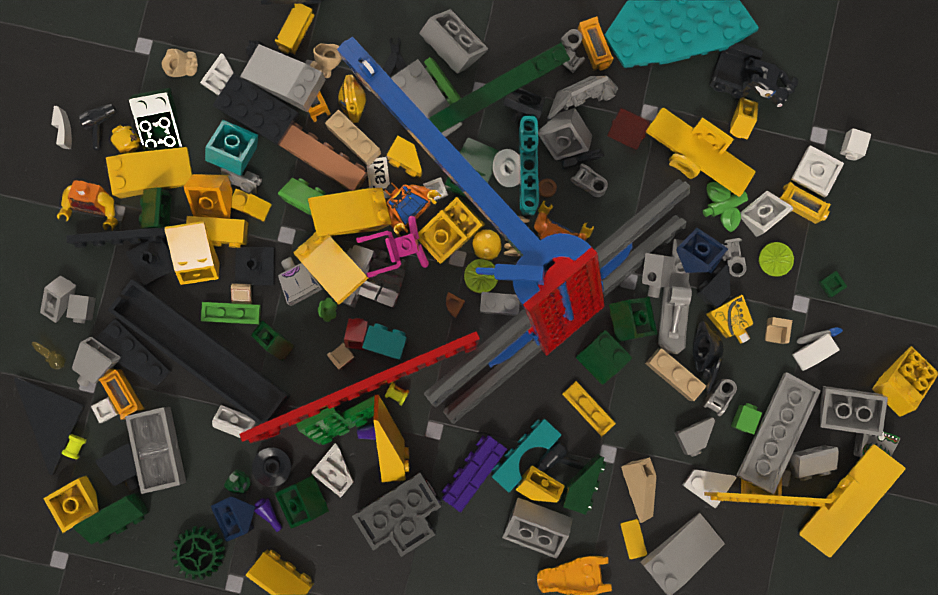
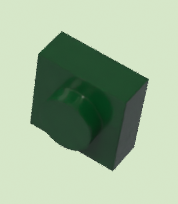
[819,271,847,298]

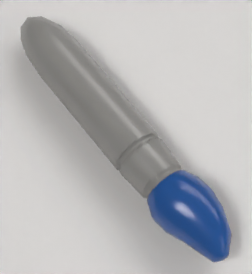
[797,327,843,344]

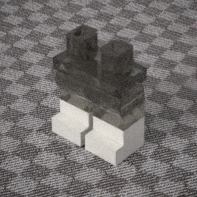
[358,250,407,308]

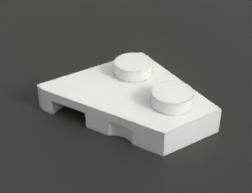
[200,53,234,96]
[311,443,354,498]
[682,469,736,508]

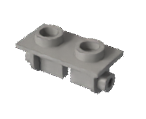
[221,168,262,194]

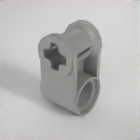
[570,164,608,197]
[703,379,737,417]

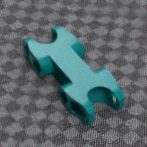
[519,116,539,215]

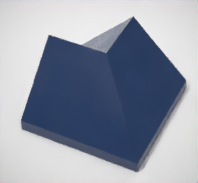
[676,228,728,273]
[211,496,255,542]

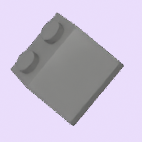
[538,108,592,161]
[789,445,839,481]

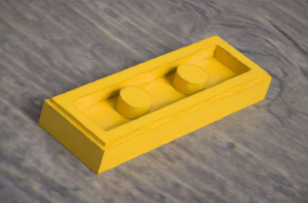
[562,381,616,437]

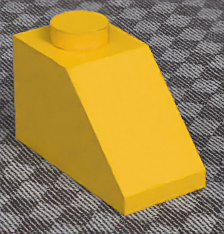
[729,97,758,139]
[516,466,565,502]

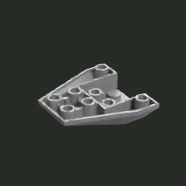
[547,76,618,123]

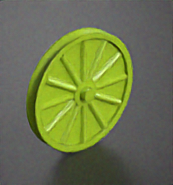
[759,242,794,277]
[464,259,498,293]

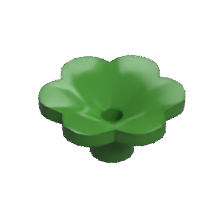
[318,298,337,322]

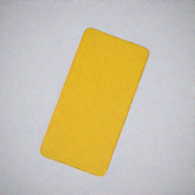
[621,519,647,559]

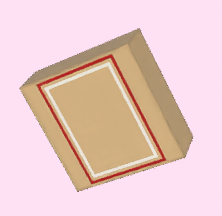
[231,284,252,304]

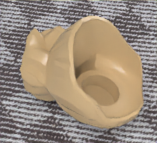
[310,43,342,78]
[162,49,198,77]

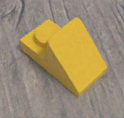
[231,189,272,221]

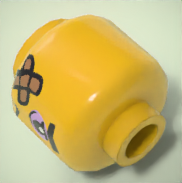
[111,125,140,153]

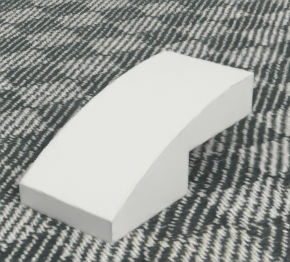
[51,106,72,149]
[792,334,839,371]

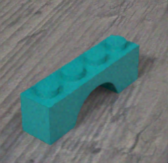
[491,418,561,493]

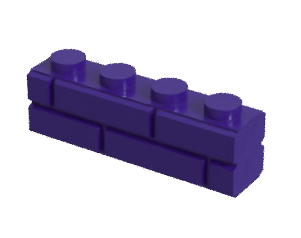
[442,435,507,512]

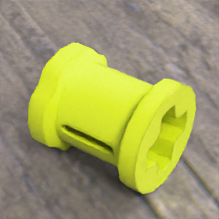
[385,382,410,406]
[62,434,86,459]

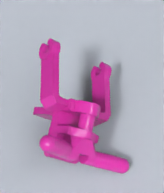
[356,216,429,278]

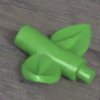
[703,182,748,232]

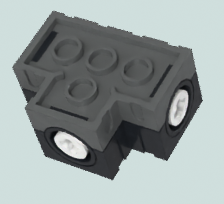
[352,470,442,557]

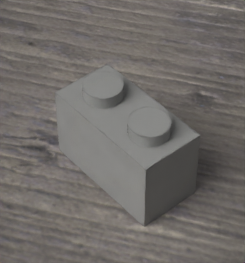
[480,292,520,316]

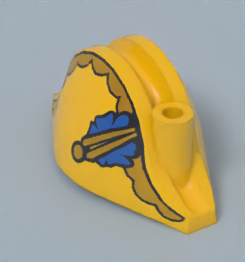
[338,74,366,123]

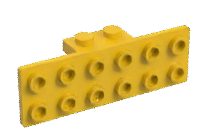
[646,108,755,197]
[799,444,905,557]
[704,478,833,507]

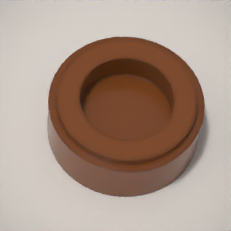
[539,178,557,198]

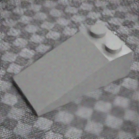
[240,44,326,112]
[391,59,462,137]
[640,513,725,595]

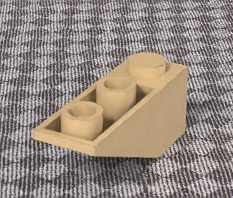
[621,457,656,523]

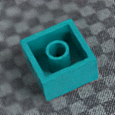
[205,120,258,176]
[362,323,409,360]

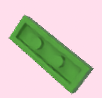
[424,57,461,105]
[201,302,261,324]

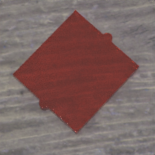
[607,108,650,150]

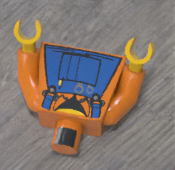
[384,183,441,237]
[534,201,594,241]

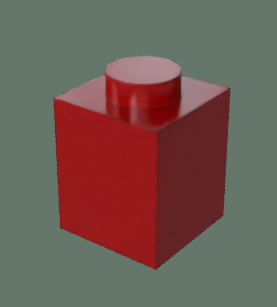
[344,318,368,350]

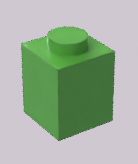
[731,403,762,435]

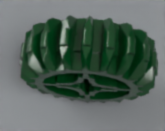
[172,526,225,580]

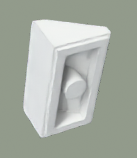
[212,405,255,438]

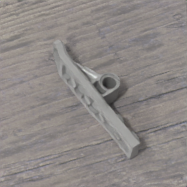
[658,239,692,354]

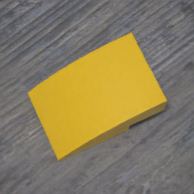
[418,197,485,264]

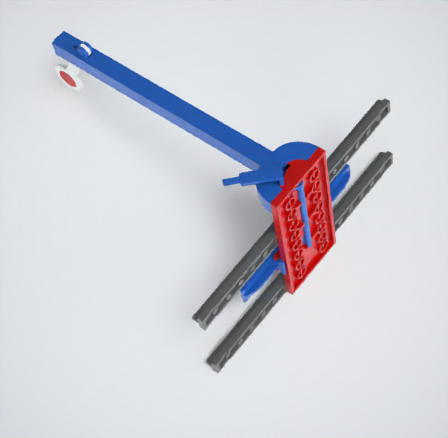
[337,36,690,424]

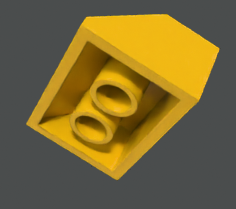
[245,549,314,595]

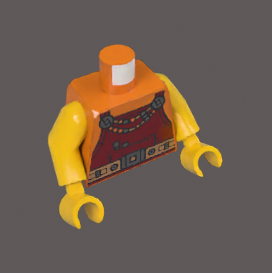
[57,180,118,231]

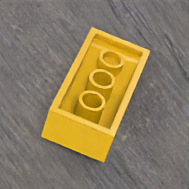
[106,147,192,199]
[308,187,391,237]
[293,232,368,305]
[374,395,409,482]

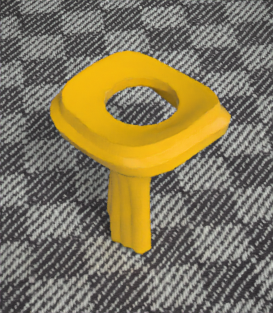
[669,153,701,179]

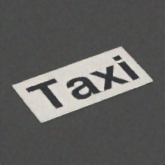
[367,157,391,198]

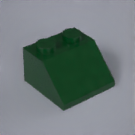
[139,187,172,229]
[609,297,657,342]
[575,330,632,385]
[275,476,329,529]

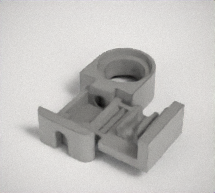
[560,29,585,73]
[722,238,746,277]

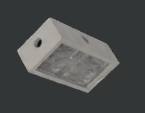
[125,407,186,494]

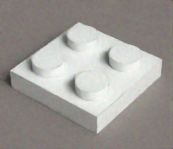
[791,145,844,198]

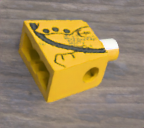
[706,295,753,344]

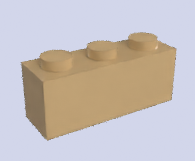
[325,110,381,167]
[645,348,706,401]

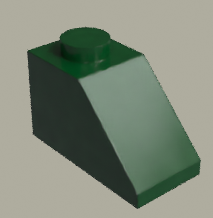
[251,320,294,361]

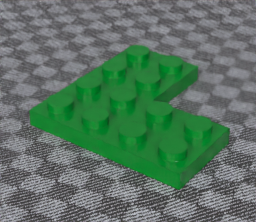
[296,396,388,445]

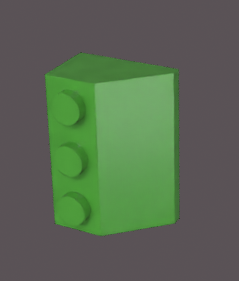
[278,178,325,216]

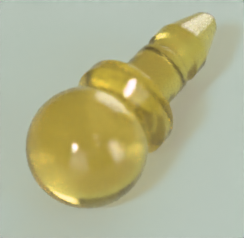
[32,342,65,369]

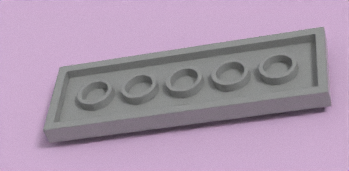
[736,372,821,495]

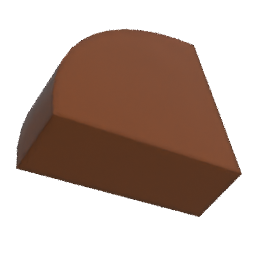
[446,292,465,318]

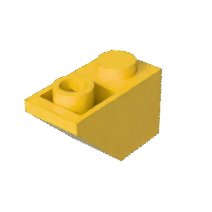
[387,136,422,177]

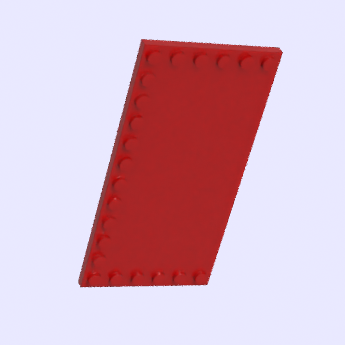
[239,332,480,443]

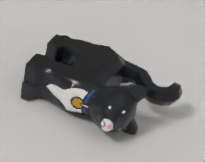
[742,57,798,107]

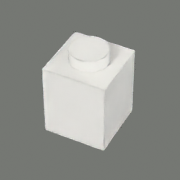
[840,128,871,160]

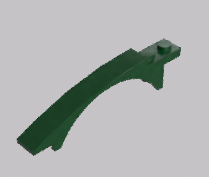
[428,43,570,133]

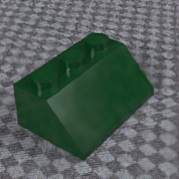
[73,492,150,544]

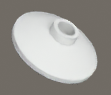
[493,149,520,187]

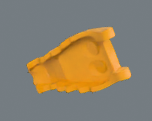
[537,556,612,595]

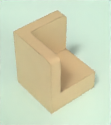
[765,317,792,344]
[327,343,356,370]

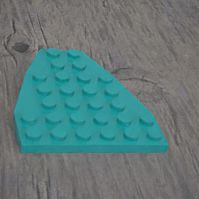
[604,0,759,68]

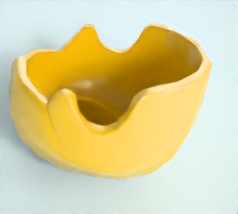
[473,230,502,260]

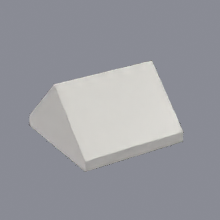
[740,191,793,237]

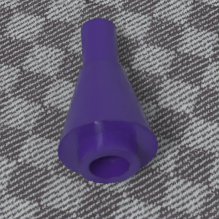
[254,498,283,532]

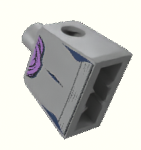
[278,257,323,306]

